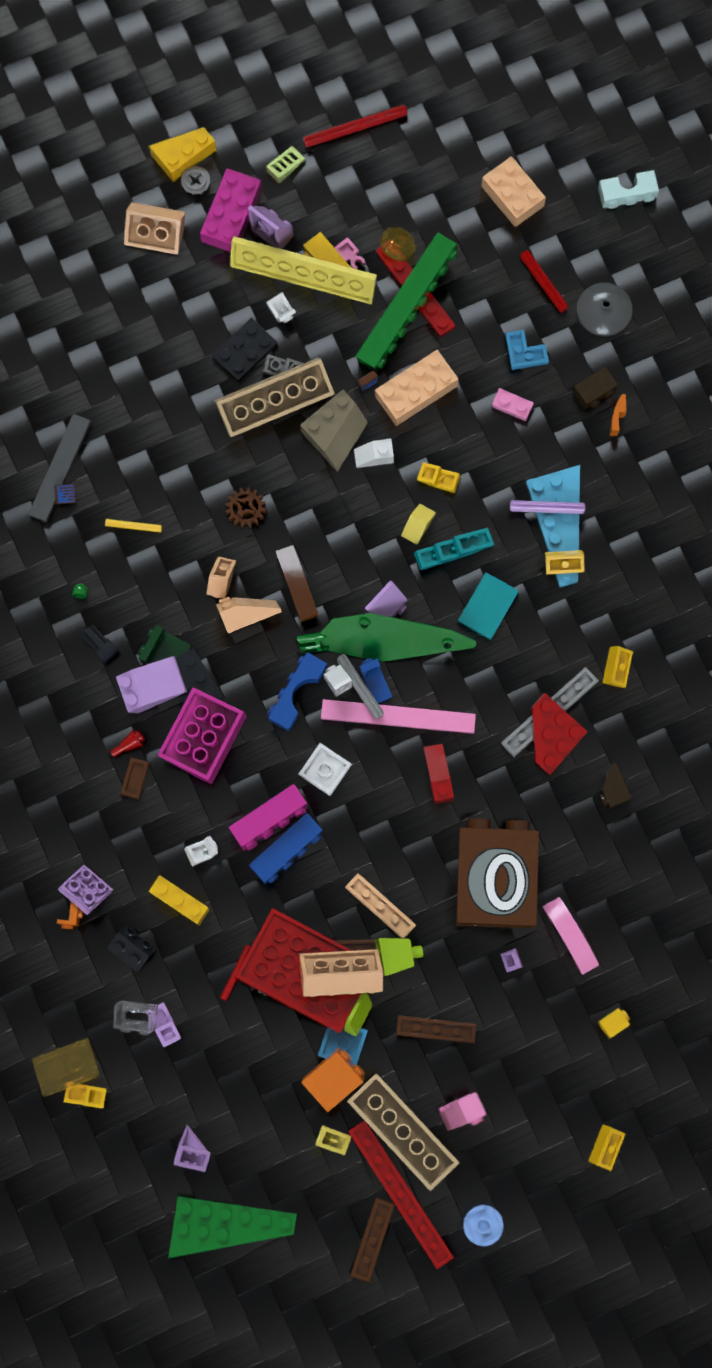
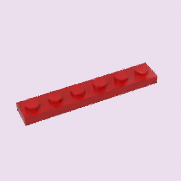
[376,240,456,338]

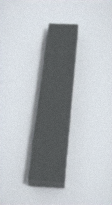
[29,414,91,523]

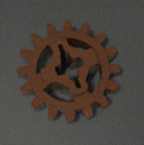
[225,487,266,529]

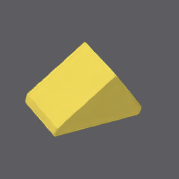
[401,504,436,545]
[315,1125,351,1155]

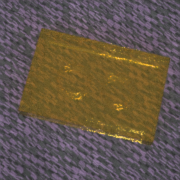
[32,1038,100,1097]

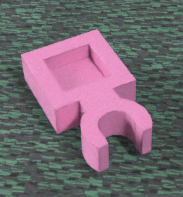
[334,237,365,270]

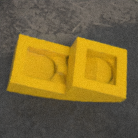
[417,462,461,493]
[64,1082,106,1109]

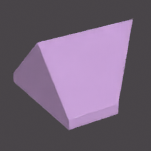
[173,1125,211,1172]

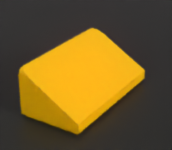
[545,550,584,575]
[603,646,633,688]
[589,1125,625,1171]

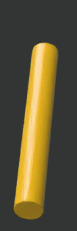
[105,519,162,533]

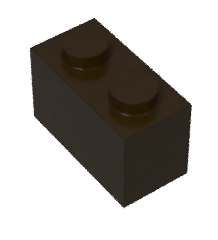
[573,367,618,410]

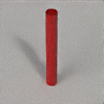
[220,945,251,1001]

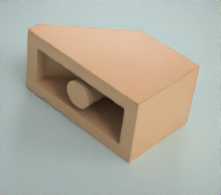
[207,556,236,598]

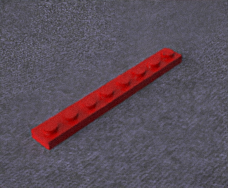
[348,1120,454,1269]

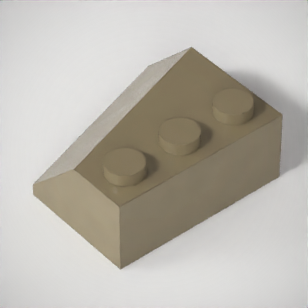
[300,390,368,472]

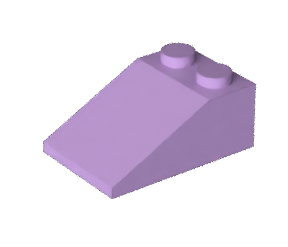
[248,205,294,249]
[116,656,187,714]

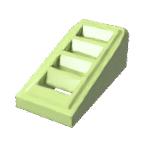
[266,146,305,184]

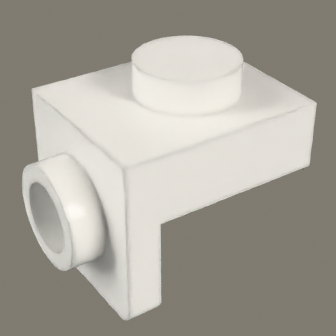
[266,292,296,323]
[184,836,218,866]

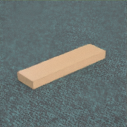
[345,873,416,939]

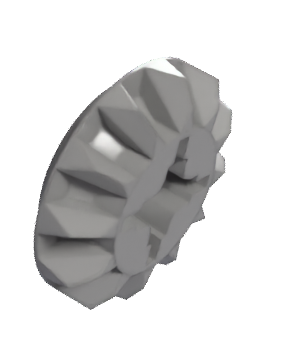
[181,166,210,195]

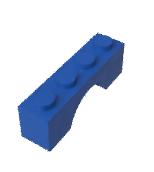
[268,652,328,732]

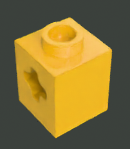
[597,1008,630,1039]

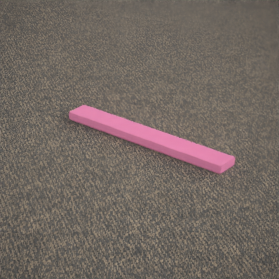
[321,699,476,734]

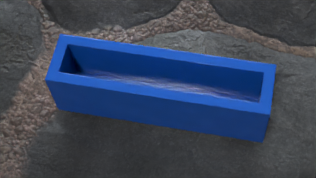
[249,813,323,884]

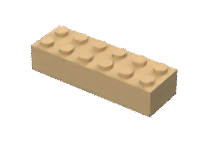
[214,358,335,437]
[347,1073,459,1191]

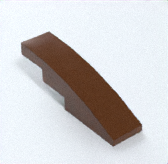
[275,545,319,622]

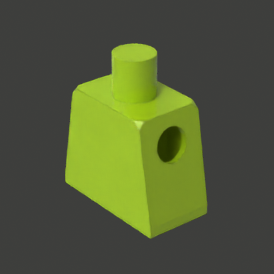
[375,938,423,976]

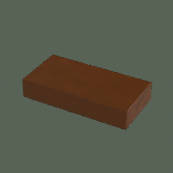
[120,757,150,800]

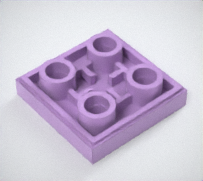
[58,865,113,915]

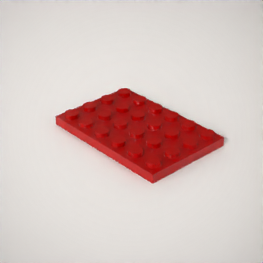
[235,908,361,1034]

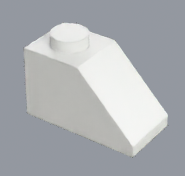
[354,439,394,468]
[324,665,352,697]

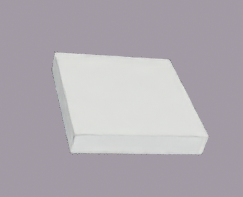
[298,743,352,796]

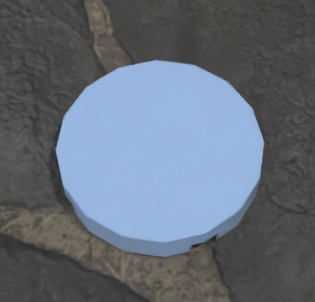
[463,1205,504,1246]

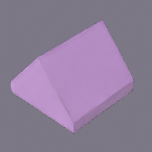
[501,948,523,972]

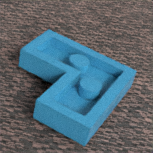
[505,330,549,370]

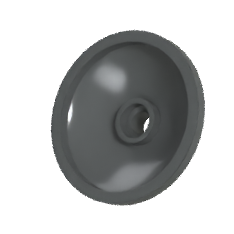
[577,283,633,337]

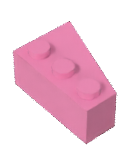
[438,1092,486,1131]

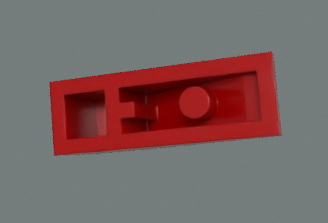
[424,744,454,804]

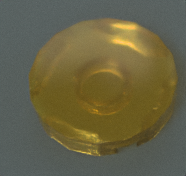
[380,227,416,261]

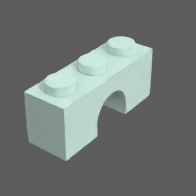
[598,170,659,209]

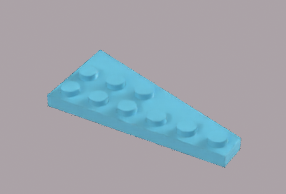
[526,465,580,588]

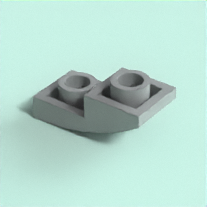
[262,354,303,376]

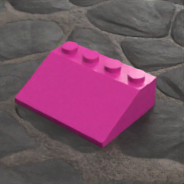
[157,687,247,784]

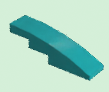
[414,528,494,571]

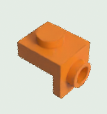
[57,902,84,930]

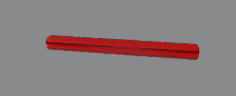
[303,105,408,147]

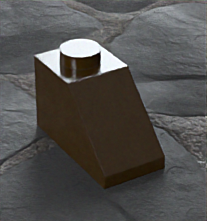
[599,763,632,810]

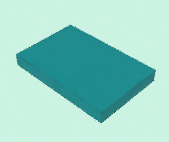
[458,573,519,640]

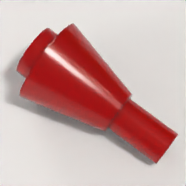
[110,729,145,757]

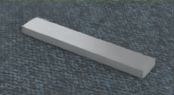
[501,667,599,758]

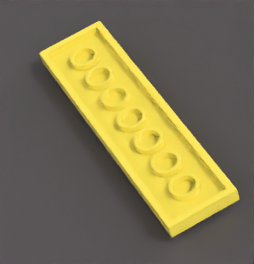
[230,237,377,305]

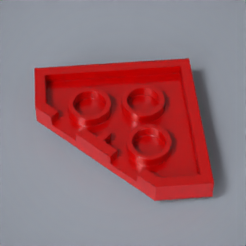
[531,693,588,775]

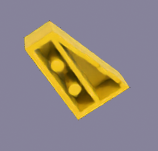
[149,127,216,182]

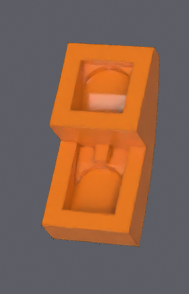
[610,394,626,436]

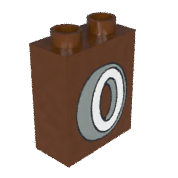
[456,819,539,929]

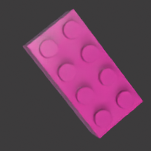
[200,168,262,252]
[229,784,308,851]

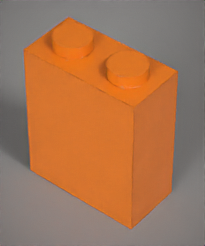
[301,1048,365,1112]

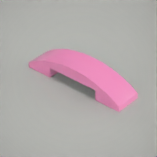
[542,897,599,975]

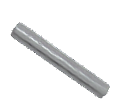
[337,654,384,720]

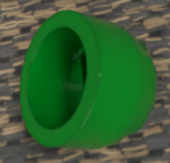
[72,583,88,599]

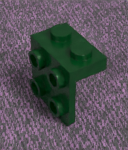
[138,625,191,665]

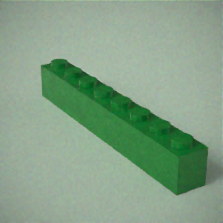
[356,232,458,372]

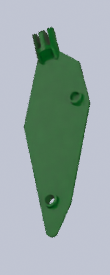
[297,613,476,662]

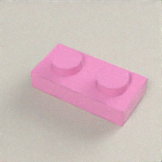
[492,388,534,421]

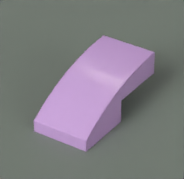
[146,1002,181,1048]

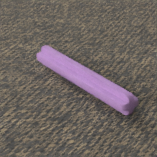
[510,500,585,514]

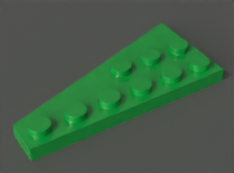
[169,1196,297,1258]

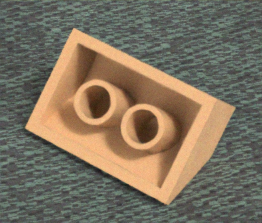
[124,202,185,255]

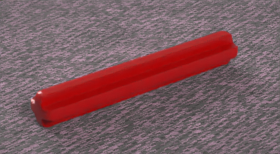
[520,250,569,313]

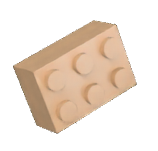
[481,156,546,227]

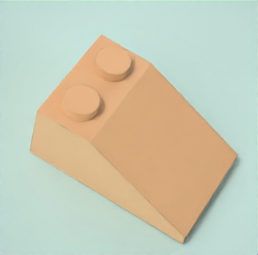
[216,597,282,633]

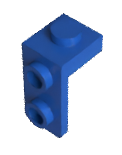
[360,658,392,703]

